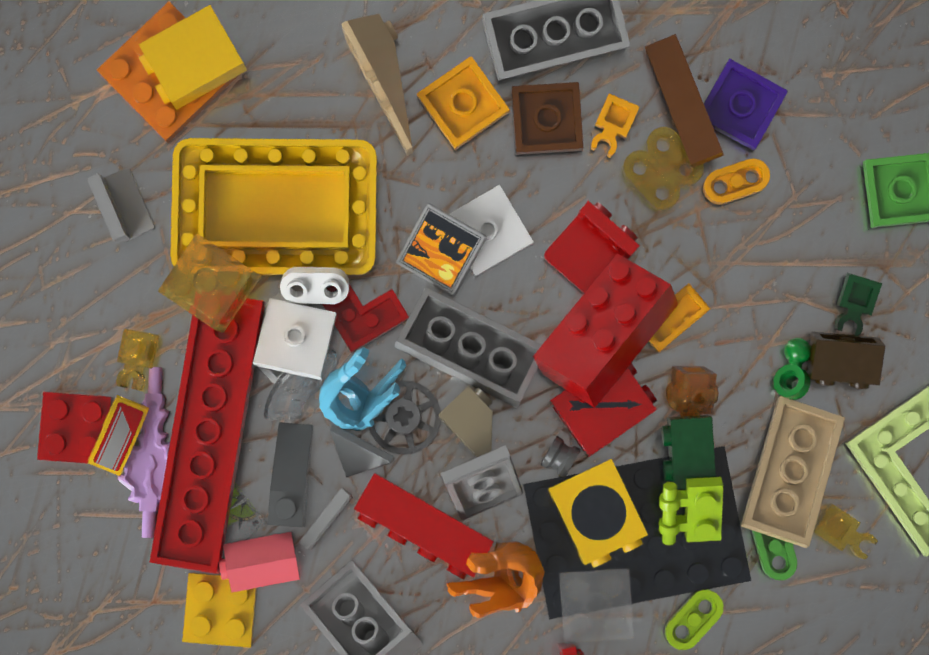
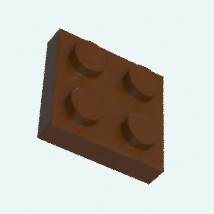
[512,82,584,155]

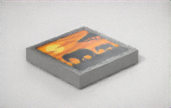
[395,203,488,296]

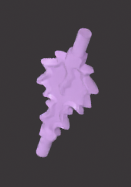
[117,367,170,538]

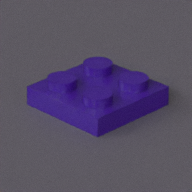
[704,58,788,151]

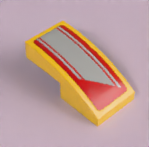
[88,395,149,476]

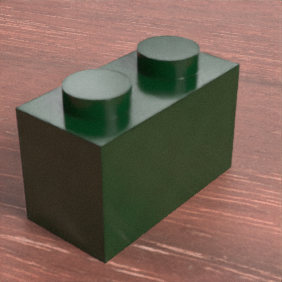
[661,415,716,489]

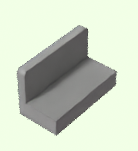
[86,168,155,245]

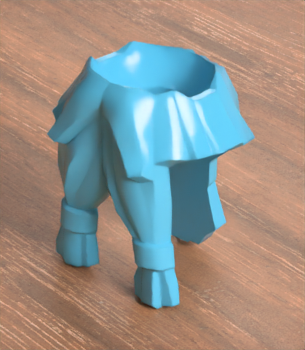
[319,347,407,431]

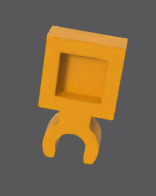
[591,93,640,158]

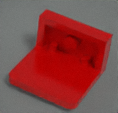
[544,200,640,293]

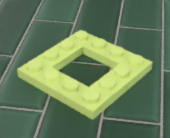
[845,385,929,557]

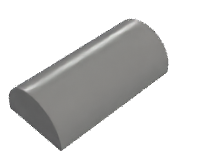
[482,0,631,80]
[394,287,541,408]

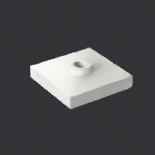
[449,184,534,277]
[253,298,337,380]

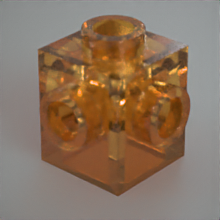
[666,366,719,416]

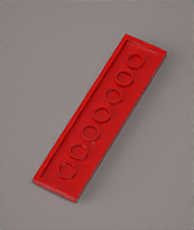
[149,290,266,574]

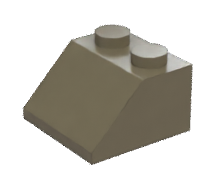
[438,386,493,457]

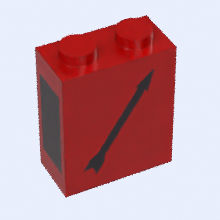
[549,363,657,458]

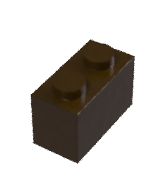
[806,331,885,389]

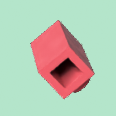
[219,532,300,593]

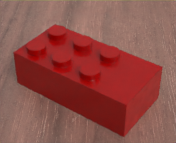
[533,253,678,408]

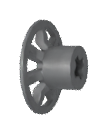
[369,381,441,454]

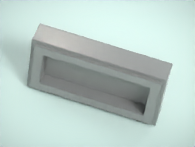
[298,488,353,550]

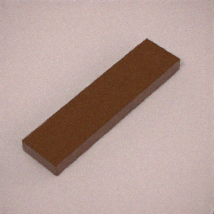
[645,34,724,168]

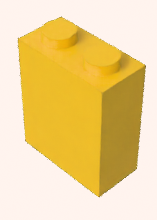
[138,5,247,110]

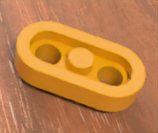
[703,158,770,205]

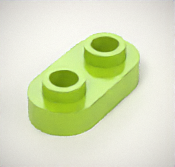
[664,590,724,650]

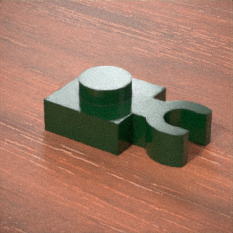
[835,272,882,336]

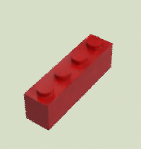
[354,473,494,580]

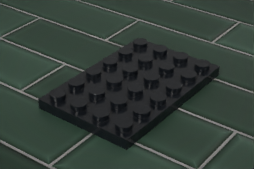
[523,446,751,620]

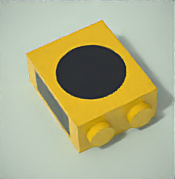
[548,459,648,568]

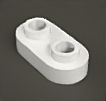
[280,267,349,304]

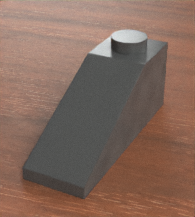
[267,422,313,527]

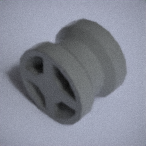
[541,436,581,478]

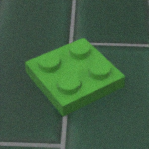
[863,153,929,228]

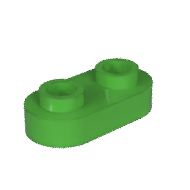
[752,530,797,580]

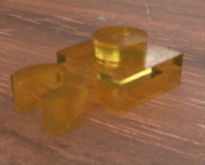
[116,329,159,391]
[813,503,878,559]

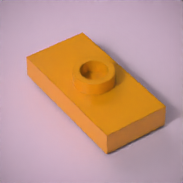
[649,283,711,353]

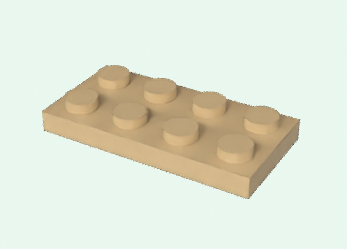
[741,396,845,548]

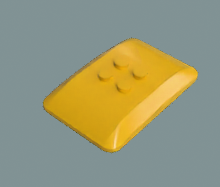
[170,138,377,276]

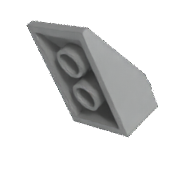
[300,560,423,655]

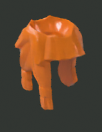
[447,541,545,618]

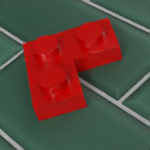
[322,284,409,353]

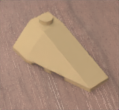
[341,14,413,156]

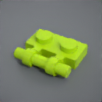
[659,477,723,545]

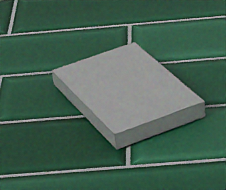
[440,445,523,520]

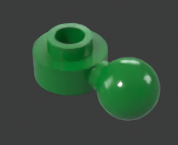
[773,338,811,400]

